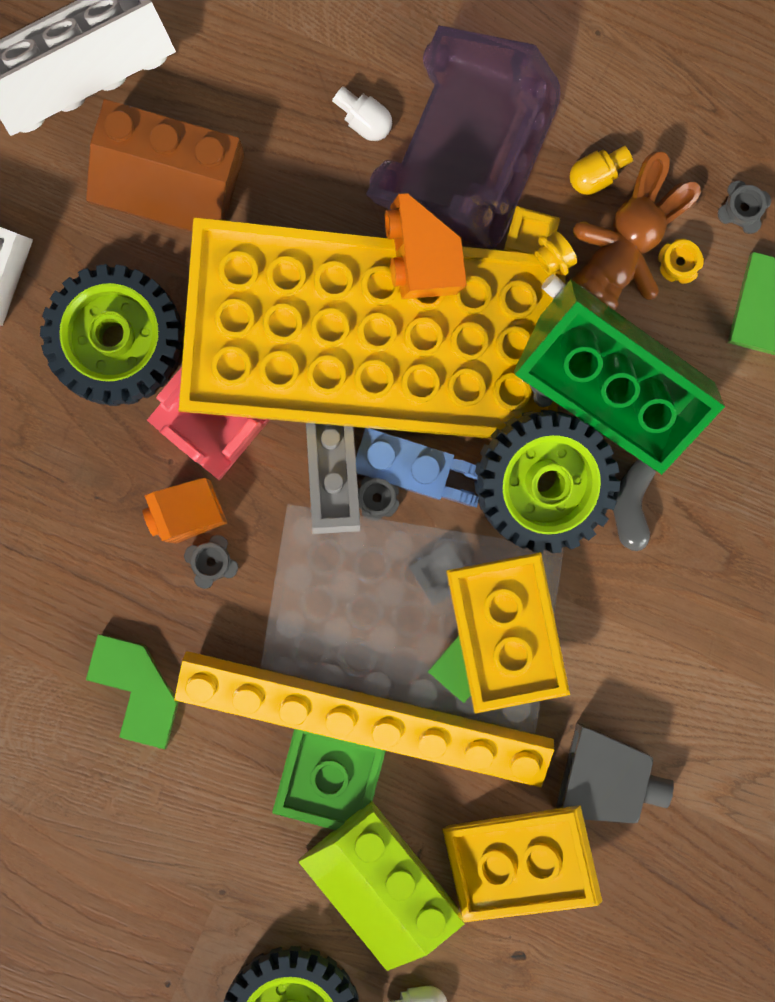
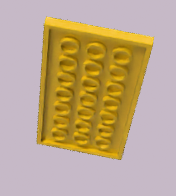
[178,218,566,439]

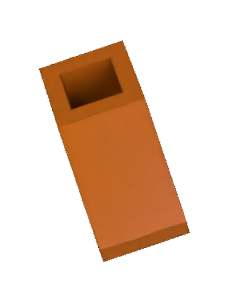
[385,193,467,300]
[142,477,227,544]

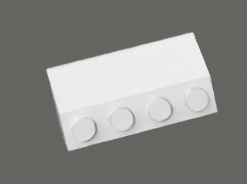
[0,0,176,136]

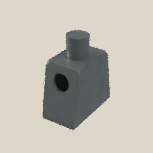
[555,723,674,823]

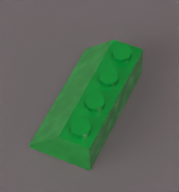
[514,279,725,475]

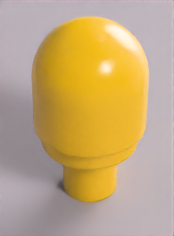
[570,145,633,195]

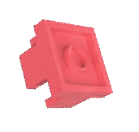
[147,367,270,481]

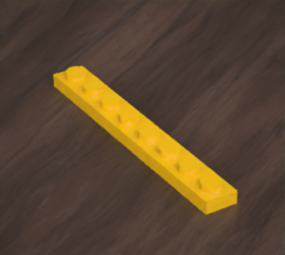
[174,651,554,788]

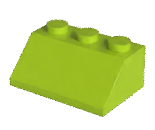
[298,801,465,971]

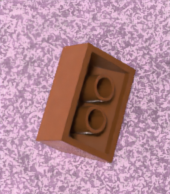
[86,99,245,233]

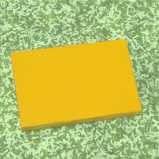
[446,552,570,713]
[443,805,602,922]

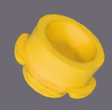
[535,232,577,276]
[658,239,704,284]

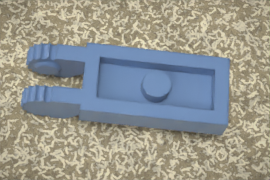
[356,428,479,508]

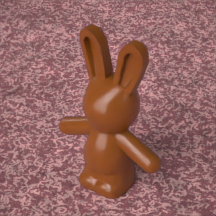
[572,152,701,311]

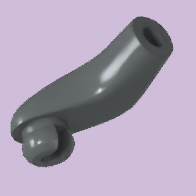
[613,459,656,551]

